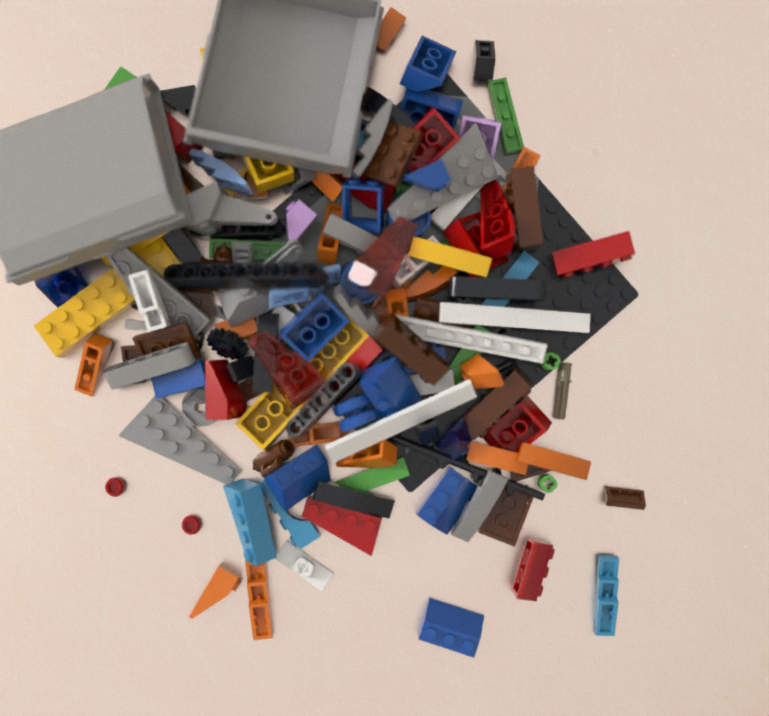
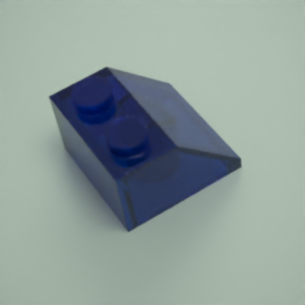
[34,266,89,308]

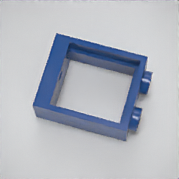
[342,177,385,233]

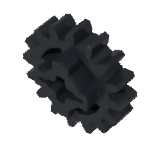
[206,328,249,360]

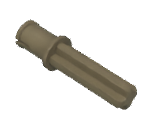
[554,362,572,420]

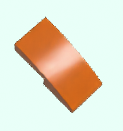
[377,7,407,52]

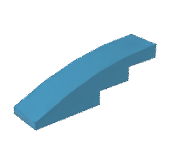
[481,251,540,307]
[595,555,619,636]

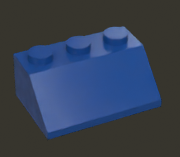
[400,35,457,92]
[400,88,463,130]
[279,290,350,362]
[360,357,423,419]
[264,445,331,512]
[416,466,478,535]
[418,597,484,658]

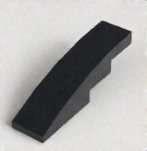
[252,313,279,392]
[312,480,395,519]

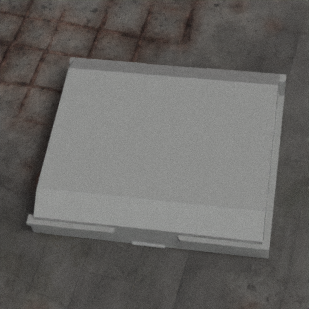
[183,0,384,178]
[0,73,193,286]

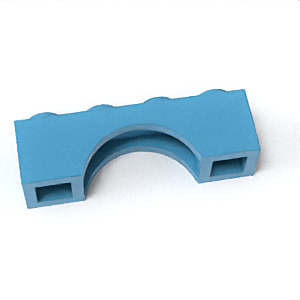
[259,480,321,549]

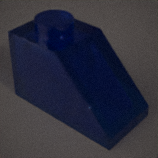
[436,417,471,461]

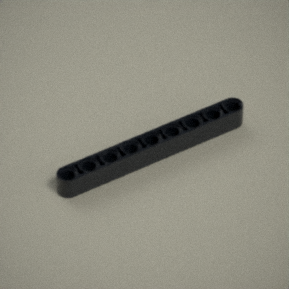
[164,261,329,289]

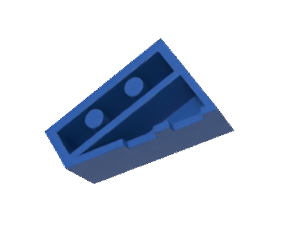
[151,359,206,398]

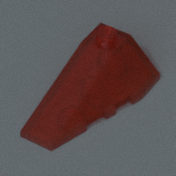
[346,216,418,299]
[247,330,326,410]

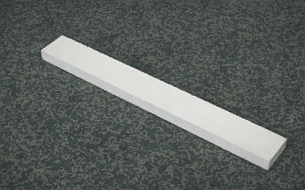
[439,302,591,333]
[395,314,547,364]
[325,379,477,463]

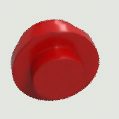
[105,477,125,497]
[182,515,201,535]

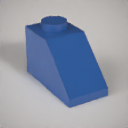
[402,159,451,192]

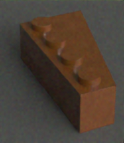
[505,166,543,252]
[374,312,450,386]
[458,365,532,440]

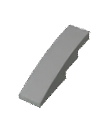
[351,99,393,178]
[323,214,399,268]
[334,284,382,338]
[451,470,508,542]

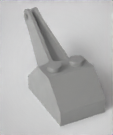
[183,181,278,236]
[217,240,303,328]

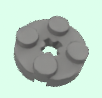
[181,388,215,427]

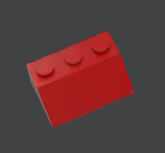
[443,212,509,277]
[512,536,555,601]

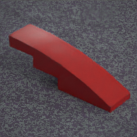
[334,336,385,405]

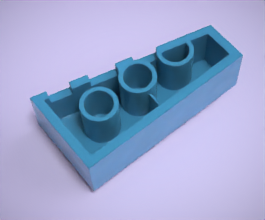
[223,479,277,566]

